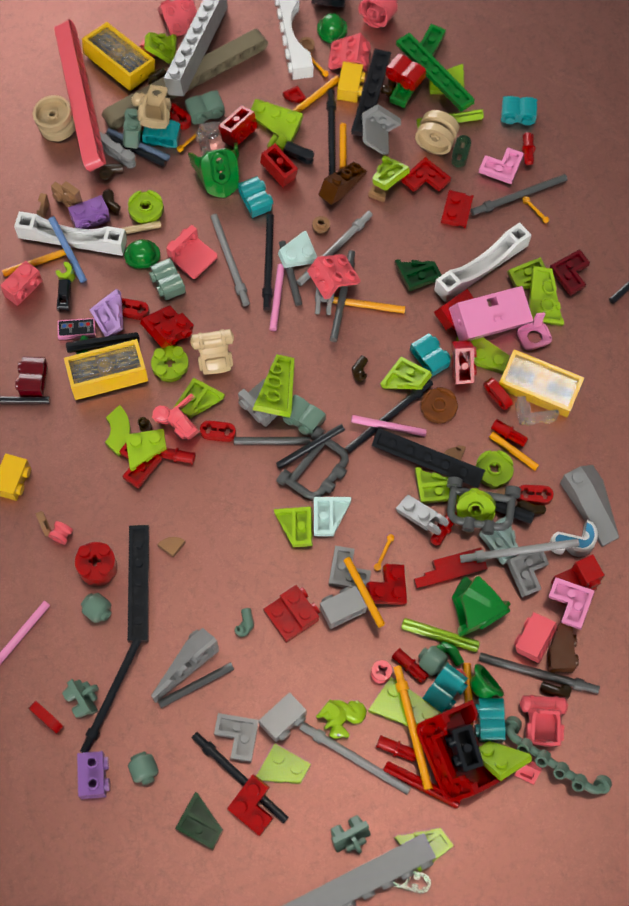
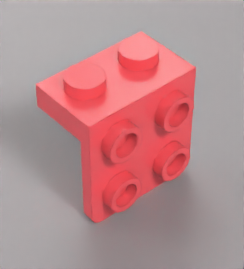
[158,0,197,37]
[328,33,371,72]
[166,225,218,279]
[307,254,361,299]

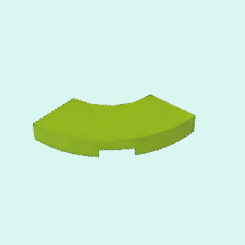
[105,405,130,456]

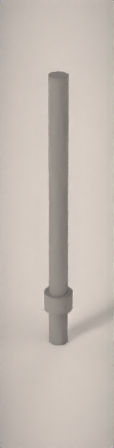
[296,211,373,286]
[211,214,250,306]
[460,539,579,563]
[299,722,411,794]

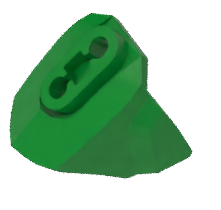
[188,143,239,198]
[452,576,511,637]

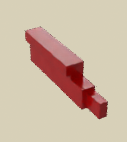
[414,547,488,589]

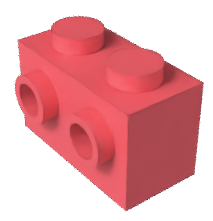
[0,260,43,306]
[515,612,557,663]

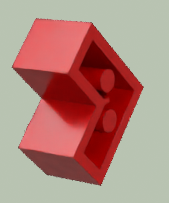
[551,554,605,591]

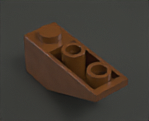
[318,162,367,205]
[547,612,579,673]

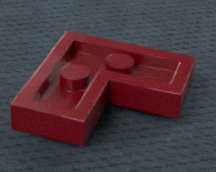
[550,249,590,296]

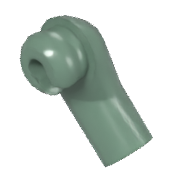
[235,608,254,637]

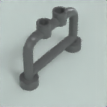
[276,426,349,500]
[447,477,521,535]

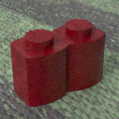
[15,356,48,396]

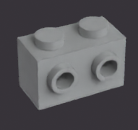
[320,586,367,629]
[259,692,307,742]

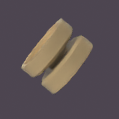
[33,95,76,141]
[415,110,459,155]

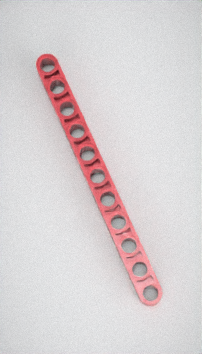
[54,19,106,172]

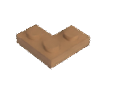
[51,181,82,208]

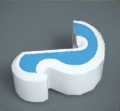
[549,520,598,557]

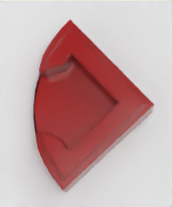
[283,85,306,103]

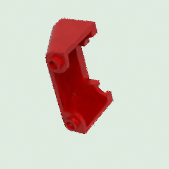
[416,700,507,802]

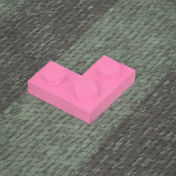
[479,147,524,184]
[549,577,594,630]

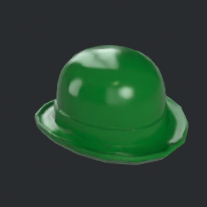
[317,13,347,43]
[124,239,161,269]
[470,664,504,698]

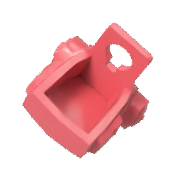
[152,393,200,440]
[520,695,568,746]

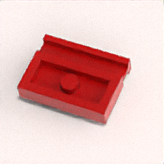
[441,190,474,228]

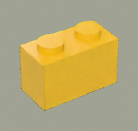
[337,62,366,103]
[0,453,31,501]

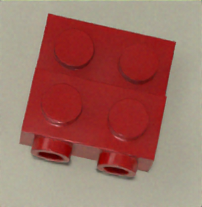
[140,305,194,349]
[263,585,320,643]

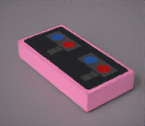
[57,318,96,340]

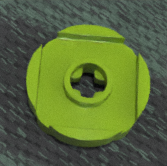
[128,190,164,224]
[151,345,189,382]
[476,450,514,489]
[456,488,496,521]

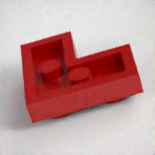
[401,157,451,192]
[119,443,162,489]
[366,564,407,605]
[227,774,274,836]

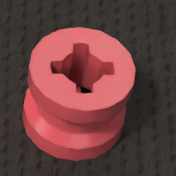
[48,521,73,545]
[371,660,392,684]

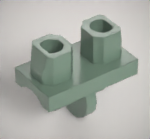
[62,679,99,718]
[331,815,371,854]

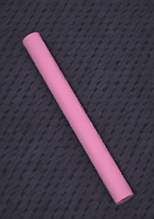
[269,264,284,331]
[351,415,426,437]
[0,601,50,665]

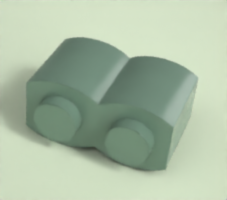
[185,90,225,124]
[123,108,141,149]
[149,258,186,301]
[282,394,326,436]

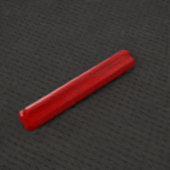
[384,761,462,808]

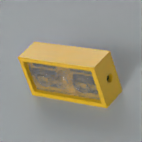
[82,22,155,91]
[64,339,148,400]
[499,349,584,417]

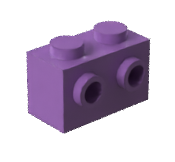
[68,195,111,229]
[77,751,110,799]

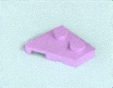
[89,289,123,337]

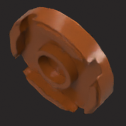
[420,387,458,424]

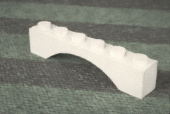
[274,0,313,80]
[14,211,127,256]
[434,222,531,303]

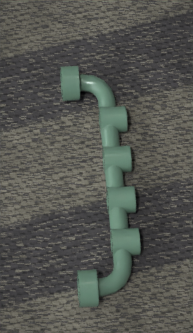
[505,716,612,795]

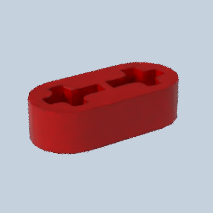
[169,103,191,130]
[122,298,149,320]
[483,377,513,410]
[200,421,236,442]
[517,485,554,505]
[28,700,64,734]

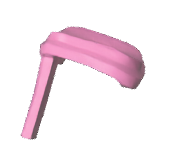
[517,312,552,350]

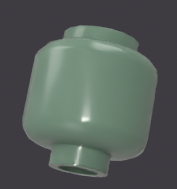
[81,593,112,623]
[418,646,449,676]
[128,752,159,785]

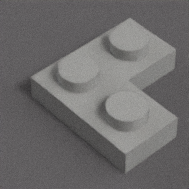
[329,546,371,589]
[506,551,549,597]
[214,713,259,763]

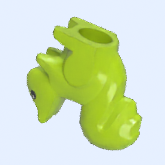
[316,699,367,739]

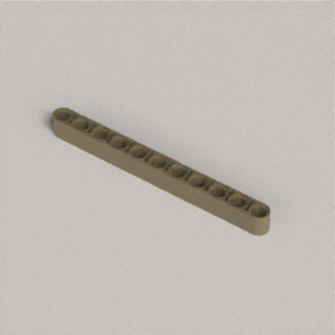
[102,29,268,130]

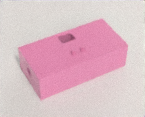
[449,286,533,341]

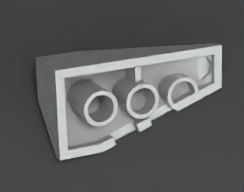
[560,465,619,547]
[151,628,219,703]

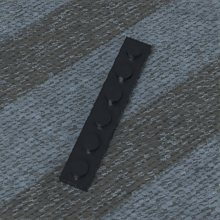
[351,49,391,137]
[371,428,486,488]
[127,525,149,643]

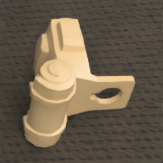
[132,85,171,129]
[190,329,234,374]

